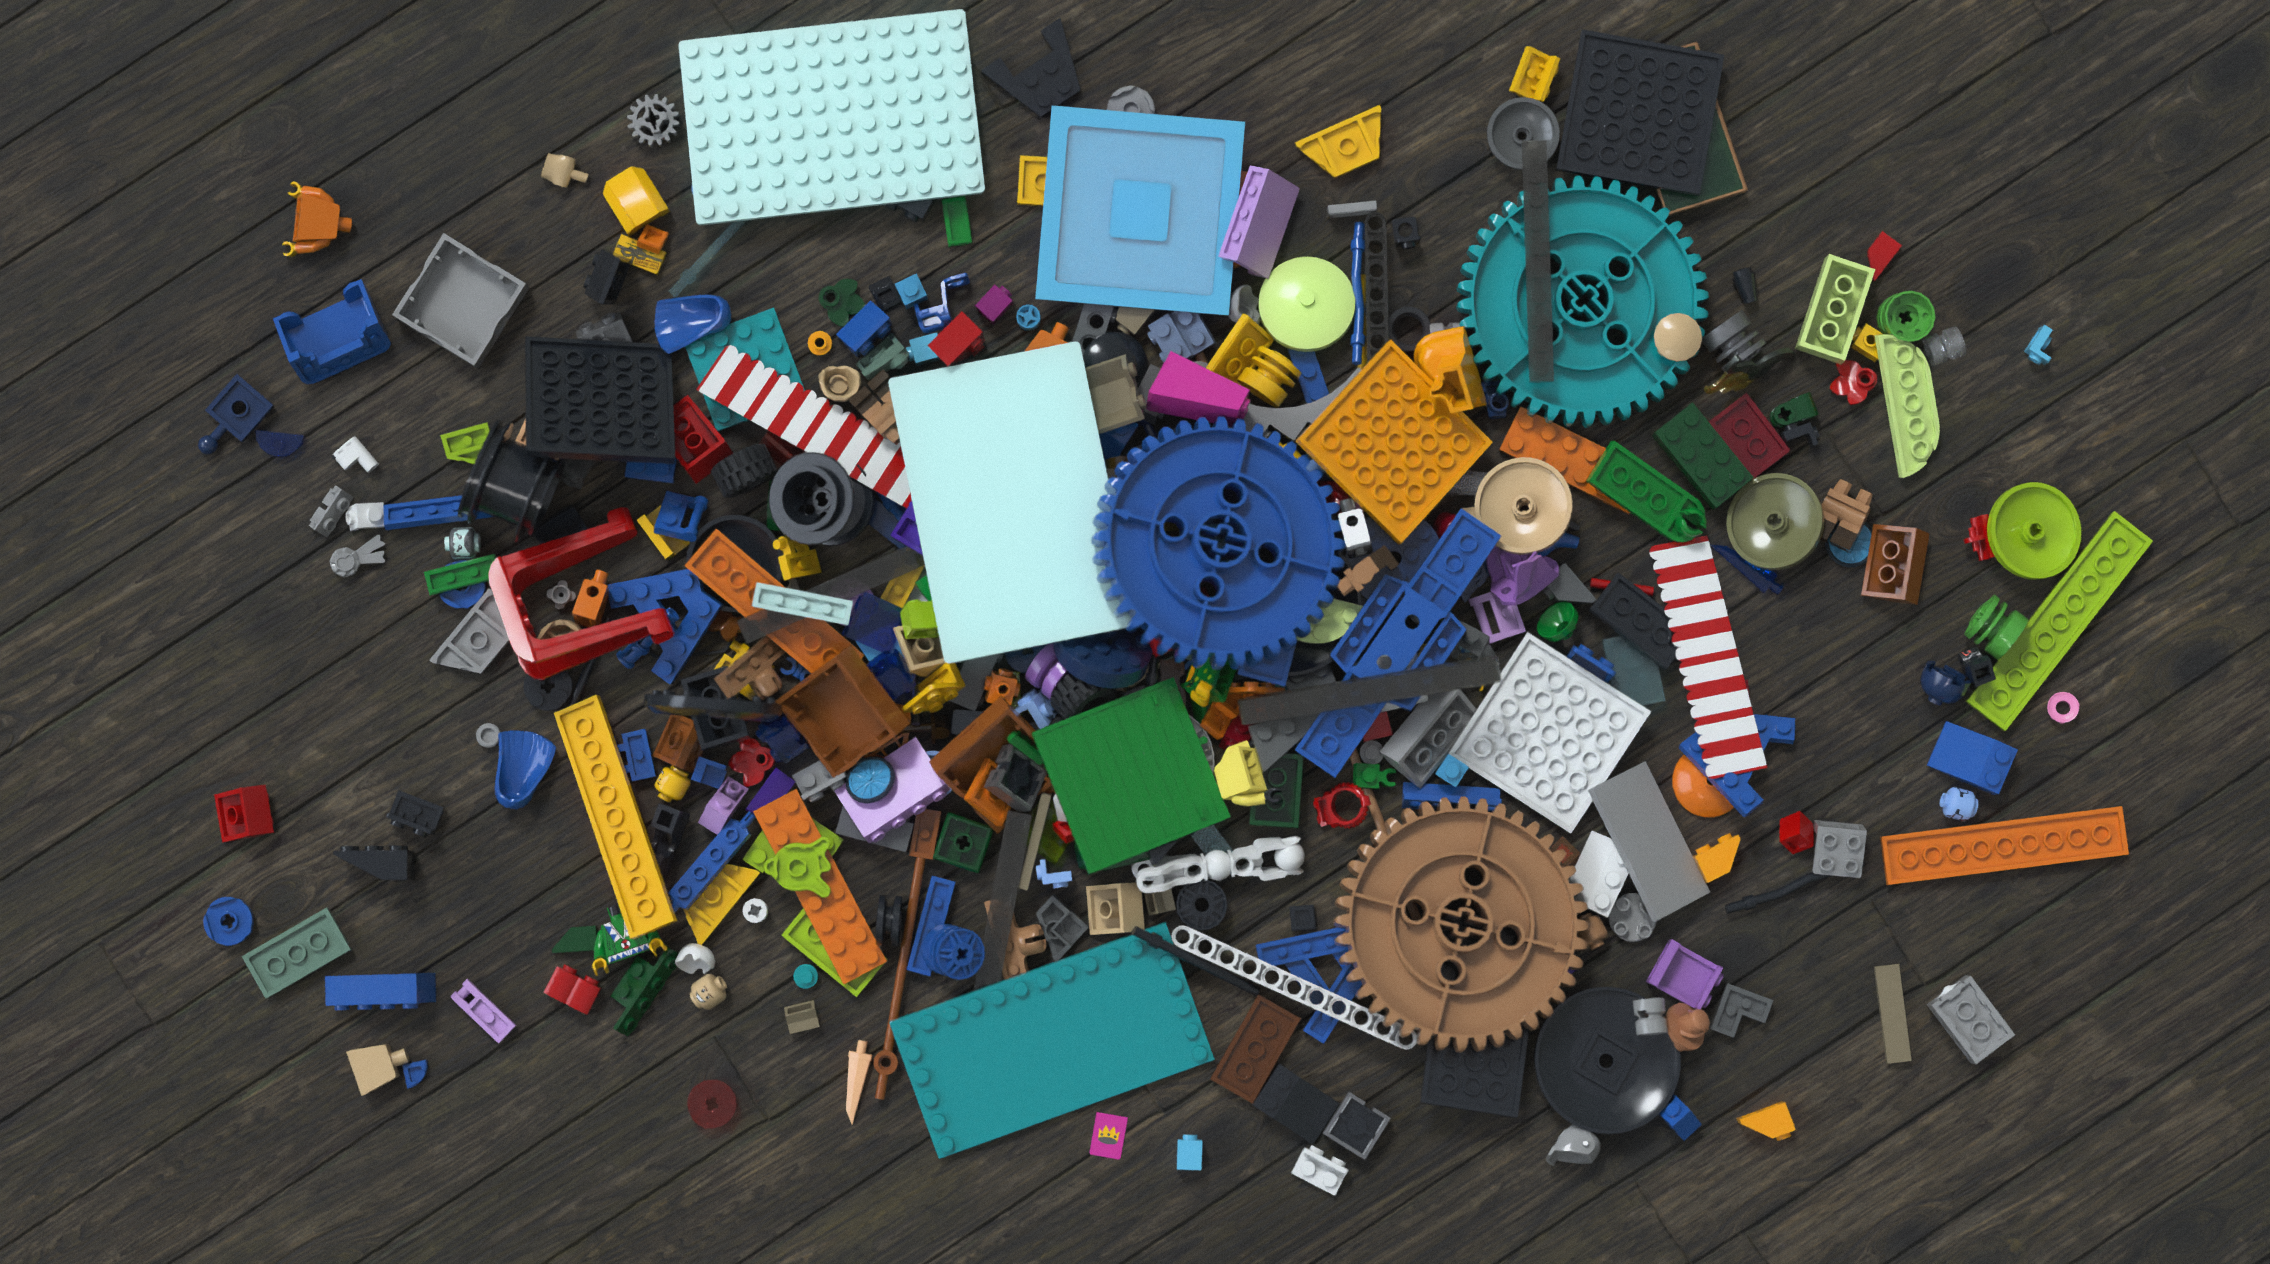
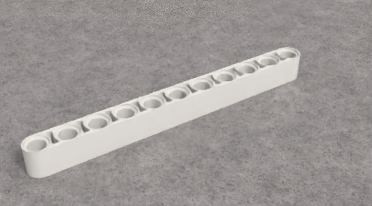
[1172,925,1417,1049]

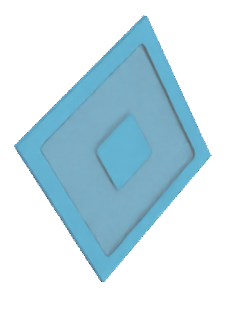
[1035,106,1245,316]

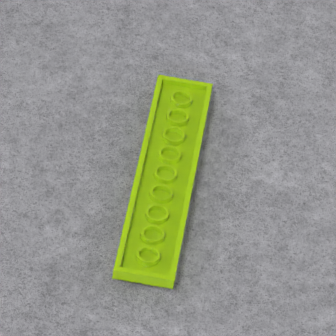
[1966,511,2153,731]

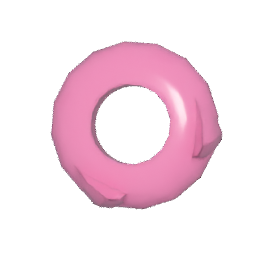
[2047,692,2080,724]

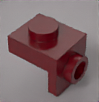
[1219,714,1255,751]

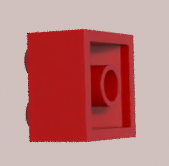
[214,785,274,843]

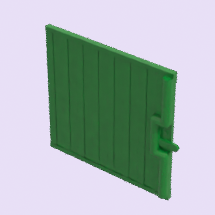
[1031,677,1231,875]

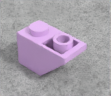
[698,776,749,835]

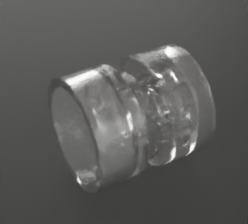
[1923,326,1966,367]

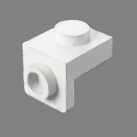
[346,502,384,531]

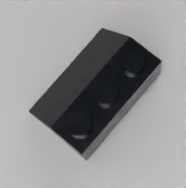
[681,666,751,750]

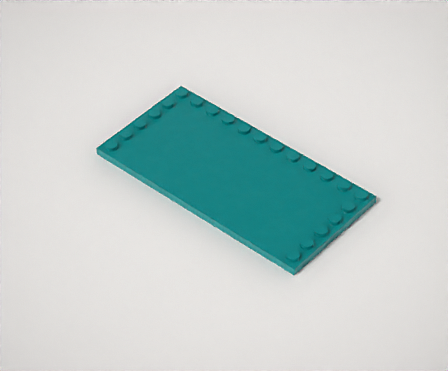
[889,922,1215,1159]

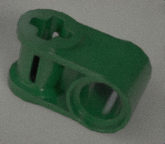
[1769,392,1819,428]

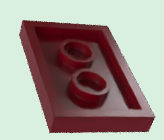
[1709,393,1791,479]

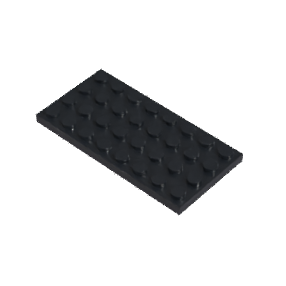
[1420,914,1529,1118]

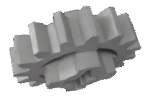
[627,94,680,147]

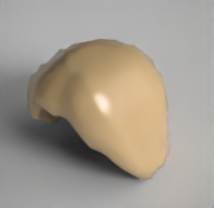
[818,366,861,402]

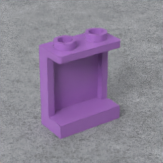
[1646,939,1724,1009]

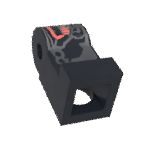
[1958,647,1996,687]

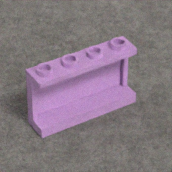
[1218,165,1300,279]
[834,737,950,843]

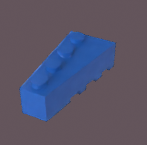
[325,973,436,1010]

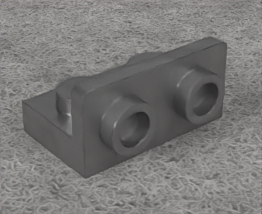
[576,312,633,342]

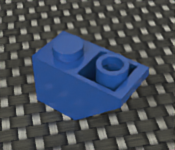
[1658,1094,1702,1141]

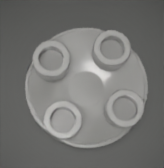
[1609,893,1657,942]

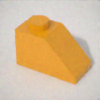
[1736,1101,1796,1141]

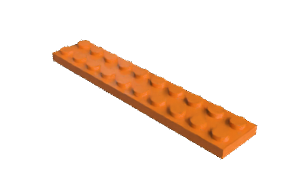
[1880,806,2129,885]

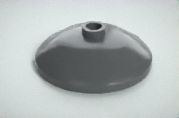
[1487,97,1560,170]

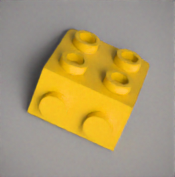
[902,663,966,714]

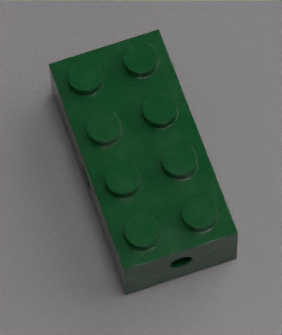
[1652,402,1754,510]

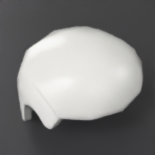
[675,943,716,974]

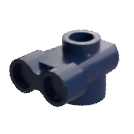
[1481,381,1509,419]

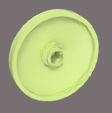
[1259,257,1355,352]

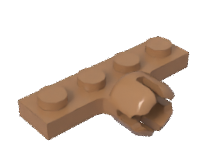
[714,635,785,700]
[984,896,1046,980]

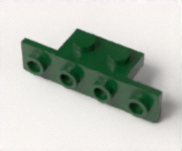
[611,947,679,1037]

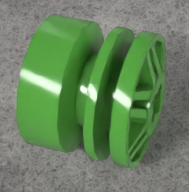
[1876,291,1935,342]
[1964,595,2029,660]

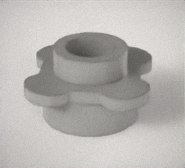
[547,580,576,609]

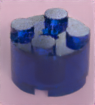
[866,649,916,702]
[755,711,811,764]

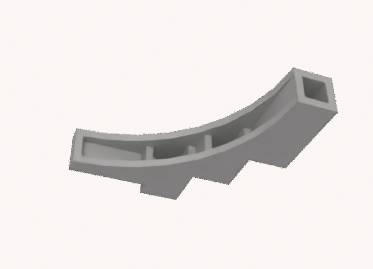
[1229,368,1361,443]

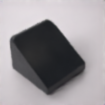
[868,276,902,311]

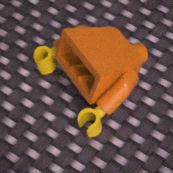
[282,182,352,257]

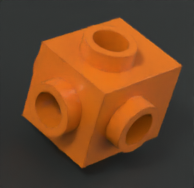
[983,668,1020,705]

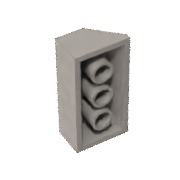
[1380,678,1477,788]

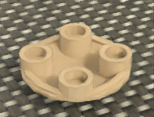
[1654,313,1702,361]

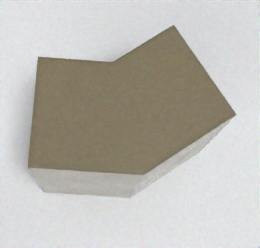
[1144,884,1176,916]
[784,1000,821,1034]

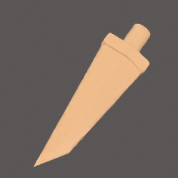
[846,1040,873,1125]

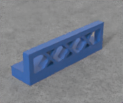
[1402,782,1502,812]

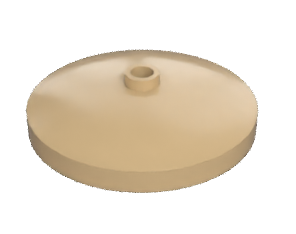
[1475,457,1573,555]

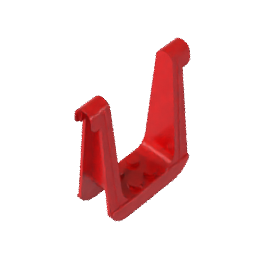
[488,507,674,680]

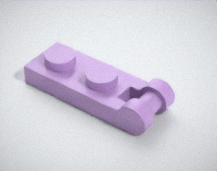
[450,979,517,1043]

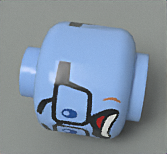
[1940,787,1978,821]

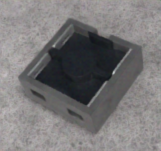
[984,744,1047,812]
[1323,1091,1391,1160]

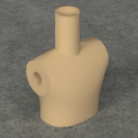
[541,153,588,188]

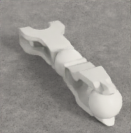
[1131,836,1305,893]

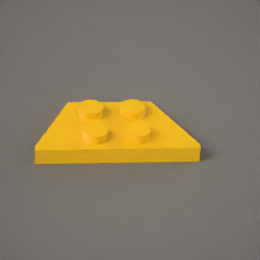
[1295,105,1381,178]
[682,864,760,945]

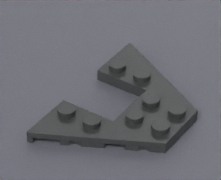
[1233,663,1338,774]

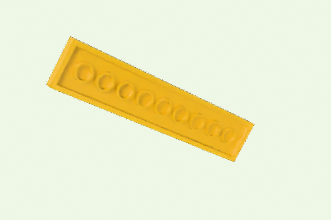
[554,695,677,939]

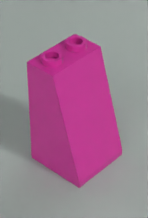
[1146,351,1251,427]

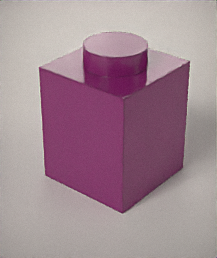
[975,284,1013,325]

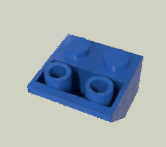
[836,301,892,358]

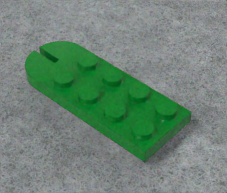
[1586,441,1707,542]

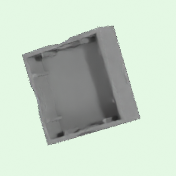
[392,233,530,369]

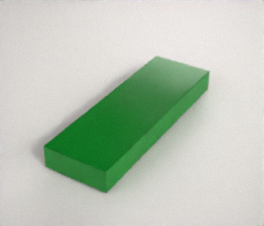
[424,554,496,596]

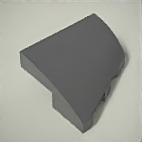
[1036,894,1089,961]

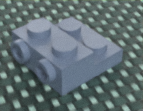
[1147,311,1216,363]

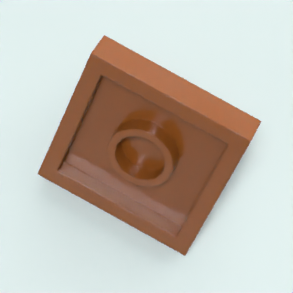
[652,715,703,774]

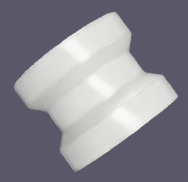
[743,899,768,923]

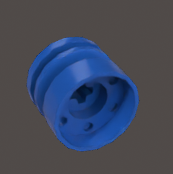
[922,924,985,980]

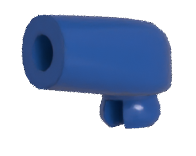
[1537,533,1579,557]

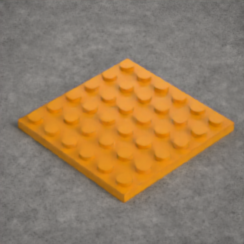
[1295,340,1493,545]

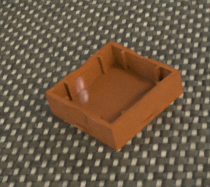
[776,645,910,778]
[929,696,1052,833]

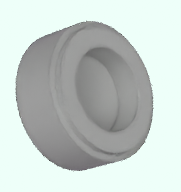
[476,723,501,748]

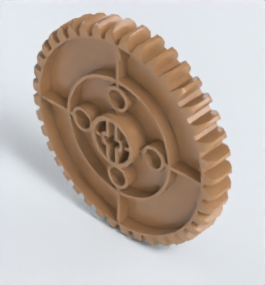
[1333,796,1589,1052]

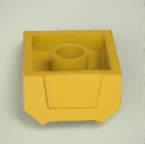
[603,167,670,237]

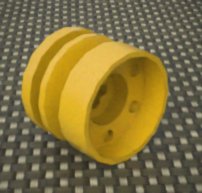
[1237,346,1302,408]

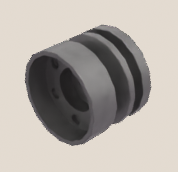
[1702,310,1766,373]

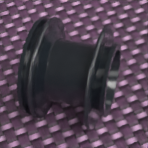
[769,452,876,546]

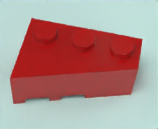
[927,312,985,366]

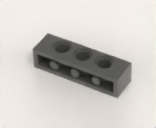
[1072,303,1118,356]

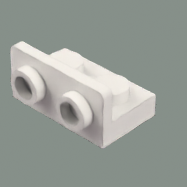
[1291,1145,1349,1196]

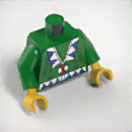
[592,904,667,975]

